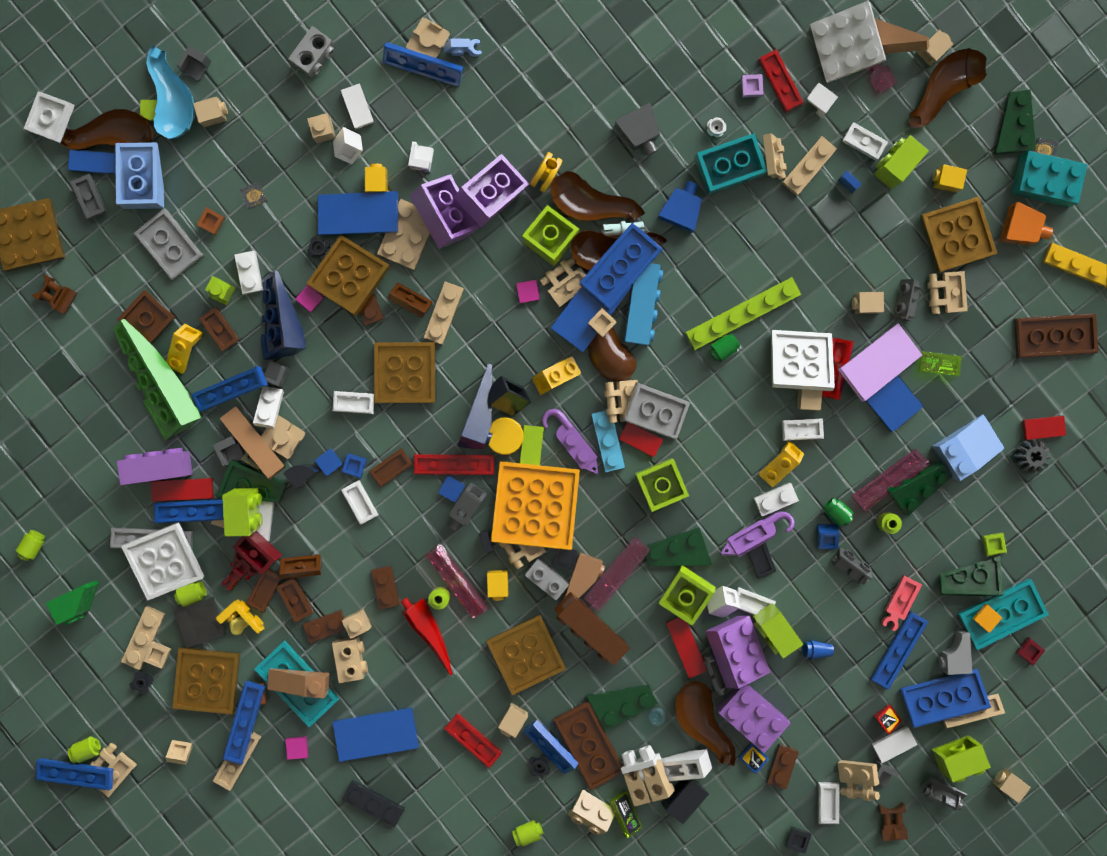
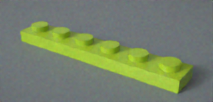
[685,277,801,350]

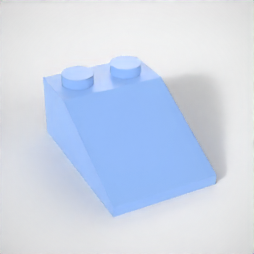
[115,143,164,209]
[932,415,1004,481]

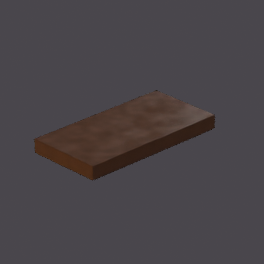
[1014,313,1098,358]
[553,700,623,791]

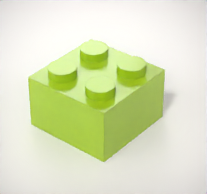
[874,135,929,189]
[522,205,579,267]
[634,458,689,512]
[222,488,263,536]
[658,565,716,626]
[753,603,803,659]
[932,735,991,783]

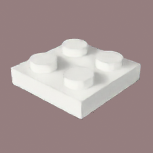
[24,91,75,143]

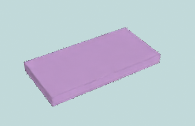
[838,323,922,402]

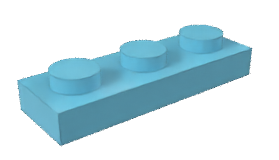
[591,410,625,472]

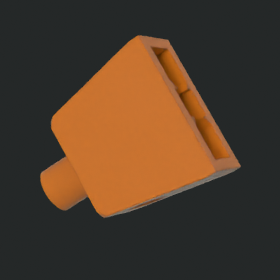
[999,202,1053,245]

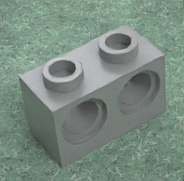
[288,26,335,78]
[525,557,569,600]

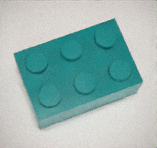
[694,133,768,196]
[1011,151,1088,208]

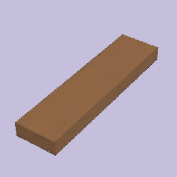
[220,406,286,480]

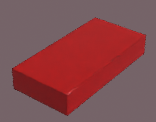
[1022,416,1066,440]
[618,422,663,457]

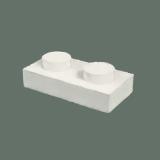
[842,122,888,161]
[234,251,263,295]
[253,386,284,429]
[753,482,799,517]

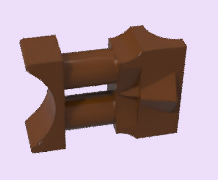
[32,274,77,314]
[878,802,908,841]

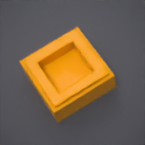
[972,604,1002,633]

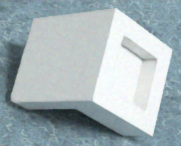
[807,83,838,118]
[333,127,363,164]
[408,142,434,173]
[707,586,740,618]

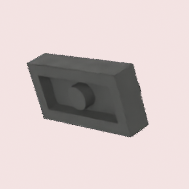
[70,174,107,220]

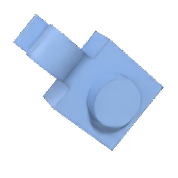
[443,39,482,57]

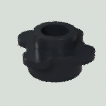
[307,237,330,259]
[130,671,154,695]
[529,755,550,776]

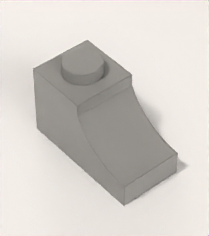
[939,630,972,675]

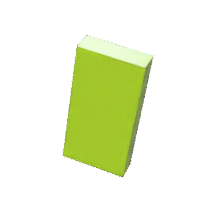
[520,425,544,466]

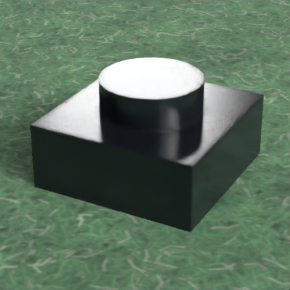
[479,530,496,553]
[552,548,578,570]
[785,826,811,854]

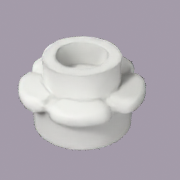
[707,117,726,137]

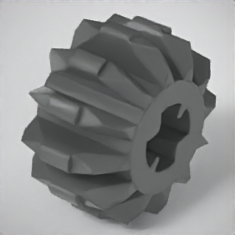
[1014,439,1051,474]

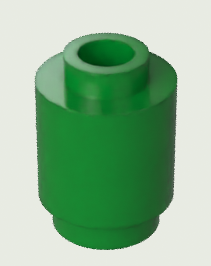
[709,333,740,362]
[823,497,854,527]

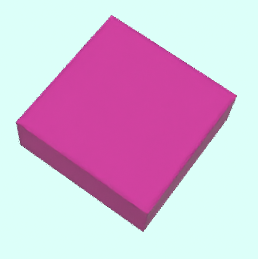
[516,280,540,304]
[296,285,324,313]
[286,736,308,760]

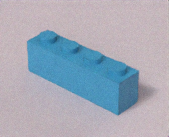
[624,263,663,346]

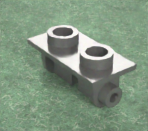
[894,279,921,322]
[831,547,872,585]
[702,653,734,696]
[920,777,967,811]

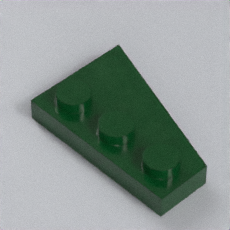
[994,90,1036,154]
[216,459,288,503]
[886,461,952,517]
[642,527,712,566]
[939,556,1003,597]
[586,685,658,732]

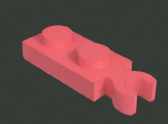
[881,575,922,631]

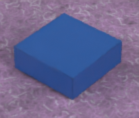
[838,171,862,193]
[314,448,343,476]
[341,453,367,478]
[438,475,465,503]

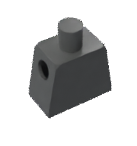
[615,103,660,156]
[447,483,487,531]

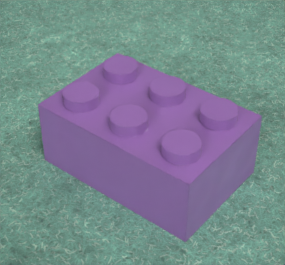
[454,154,529,228]
[409,174,480,249]
[117,448,193,485]
[705,616,771,689]
[716,684,791,753]

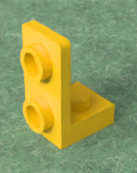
[166,324,203,374]
[531,356,581,395]
[759,440,804,487]
[216,599,265,634]

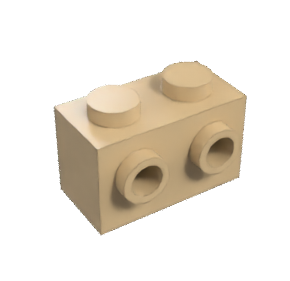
[332,636,368,683]

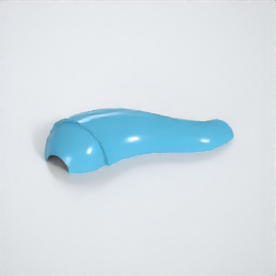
[146,45,195,139]

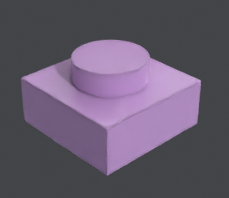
[741,74,763,97]

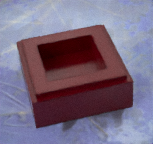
[1015,637,1045,666]

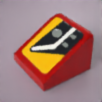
[873,704,902,735]

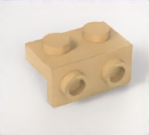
[567,790,617,835]

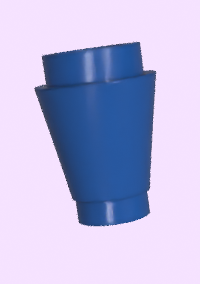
[802,640,834,660]

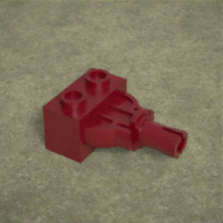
[221,531,283,591]

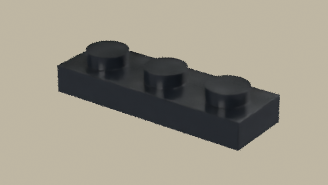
[342,780,405,828]

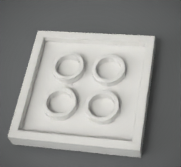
[810,1,886,83]
[771,330,834,391]
[121,522,204,600]

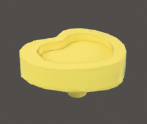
[229,616,249,635]

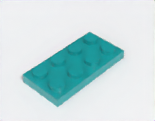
[957,578,1049,650]
[254,641,340,727]

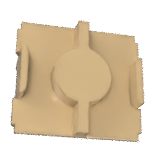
[406,17,450,58]
[261,415,306,459]

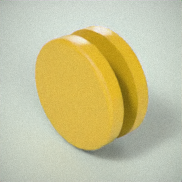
[530,152,562,193]
[489,417,523,455]

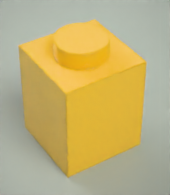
[365,164,388,193]
[932,164,967,193]
[487,570,509,601]

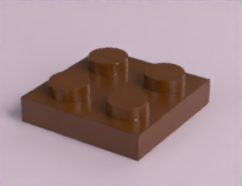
[117,290,176,345]

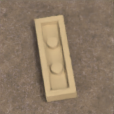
[782,136,837,196]
[424,281,464,345]
[121,606,166,670]
[943,694,1005,729]
[213,732,261,791]

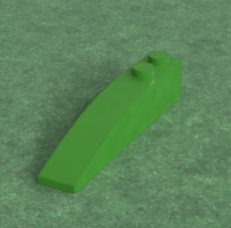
[113,319,201,441]

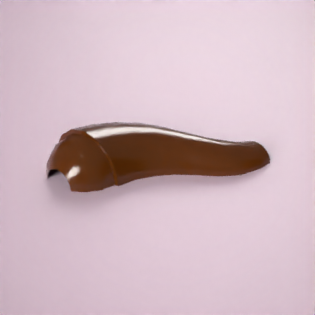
[909,48,987,129]
[60,109,153,149]
[550,171,645,222]
[570,230,667,270]
[588,327,637,382]
[674,681,736,766]

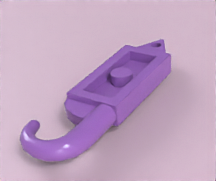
[542,409,598,474]
[721,512,795,558]

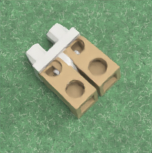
[621,745,675,806]

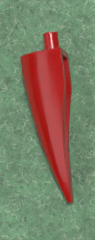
[400,597,452,676]

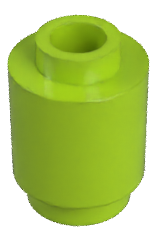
[877,512,902,534]
[16,530,45,561]
[174,581,207,607]
[428,587,450,610]
[68,736,101,763]
[512,820,544,847]

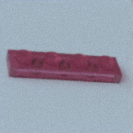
[852,449,930,512]
[584,536,651,611]
[426,544,488,619]

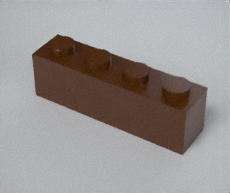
[554,592,630,666]

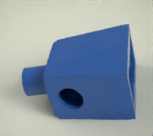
[657,181,702,233]

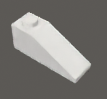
[661,749,712,781]

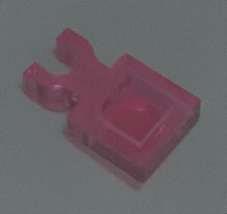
[867,63,898,94]

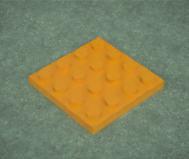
[491,461,580,550]

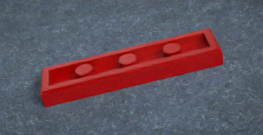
[414,454,494,475]

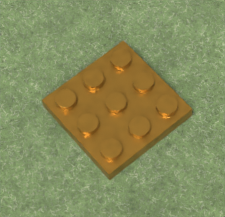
[920,196,997,273]
[0,198,65,271]
[306,235,391,316]
[374,342,436,403]
[486,614,566,695]
[172,647,240,714]

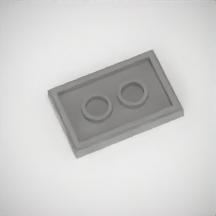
[133,208,204,281]
[622,382,690,440]

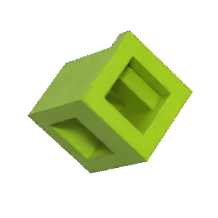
[205,276,236,305]

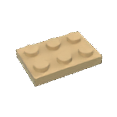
[377,199,430,271]

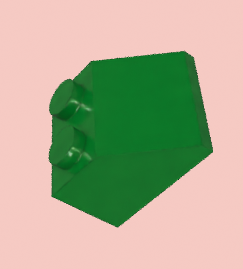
[46,580,99,626]

